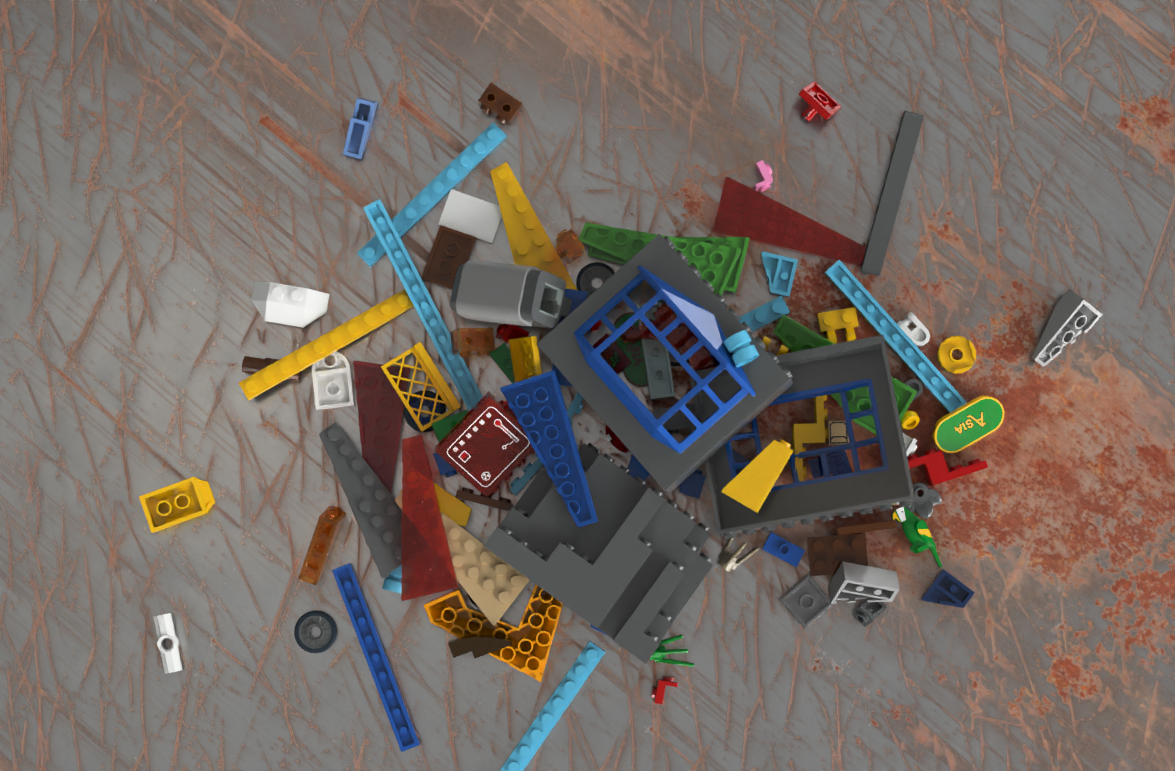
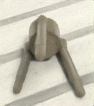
[717,538,760,572]

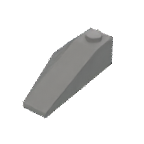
[1032,289,1102,367]

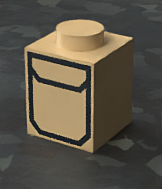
[826,421,849,446]

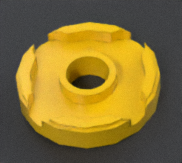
[937,336,976,374]

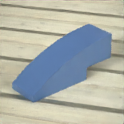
[343,97,378,159]

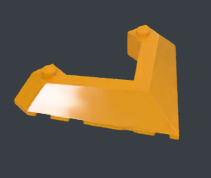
[423,584,563,682]

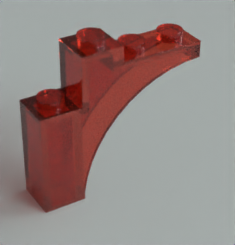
[620,305,715,371]

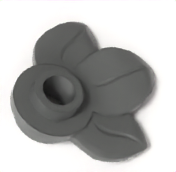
[905,482,942,519]

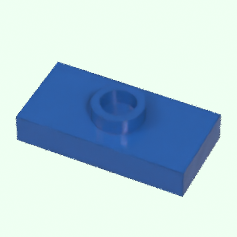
[762,532,805,567]

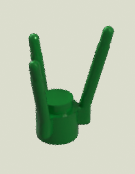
[650,635,695,667]

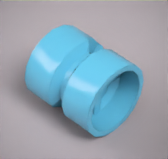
[723,330,759,367]
[382,565,413,594]

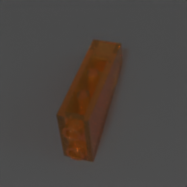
[298,506,347,586]

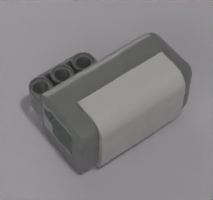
[450,260,572,328]

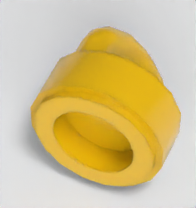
[900,411,920,430]

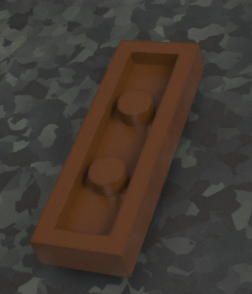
[455,487,514,511]

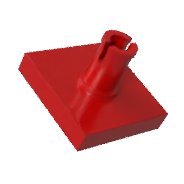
[799,81,842,121]

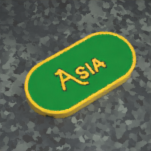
[932,395,1004,453]

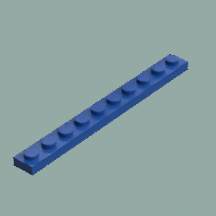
[332,563,420,752]

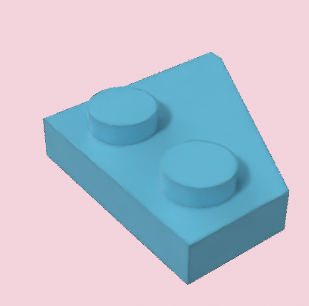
[761,251,798,298]

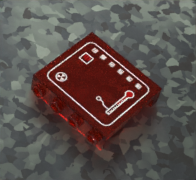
[435,391,535,497]

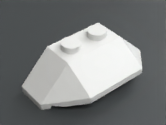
[251,281,330,328]

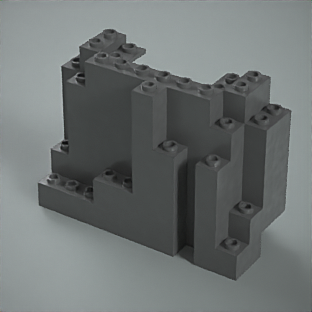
[484,443,713,664]

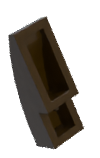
[448,635,512,658]

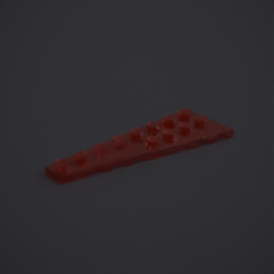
[713,177,866,266]

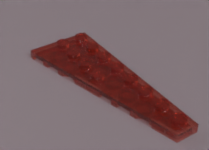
[401,435,459,601]

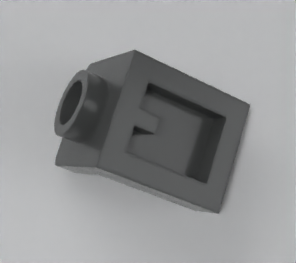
[853,600,887,627]

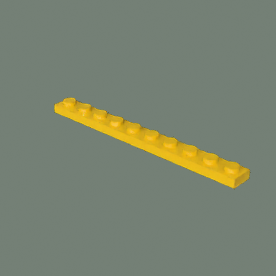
[238,289,414,401]

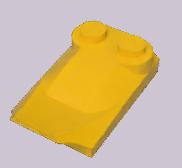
[139,477,215,533]

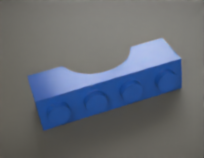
[627,454,706,499]

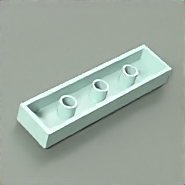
[637,302,675,401]

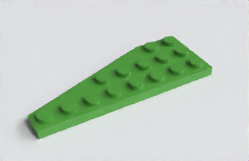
[773,314,918,435]

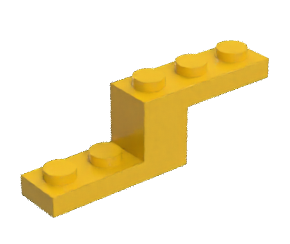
[792,395,828,482]

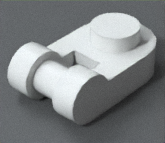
[897,312,930,346]

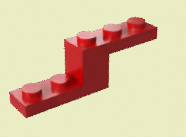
[907,448,988,486]

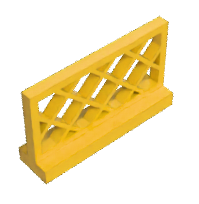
[509,336,542,383]
[381,342,461,432]

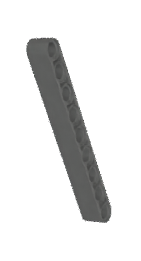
[860,110,923,276]

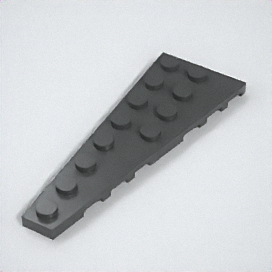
[319,422,429,579]

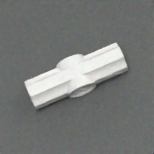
[154,613,183,674]

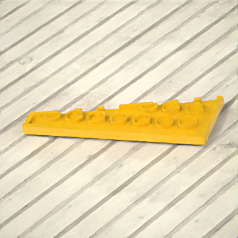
[490,162,577,290]

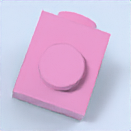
[753,160,773,192]

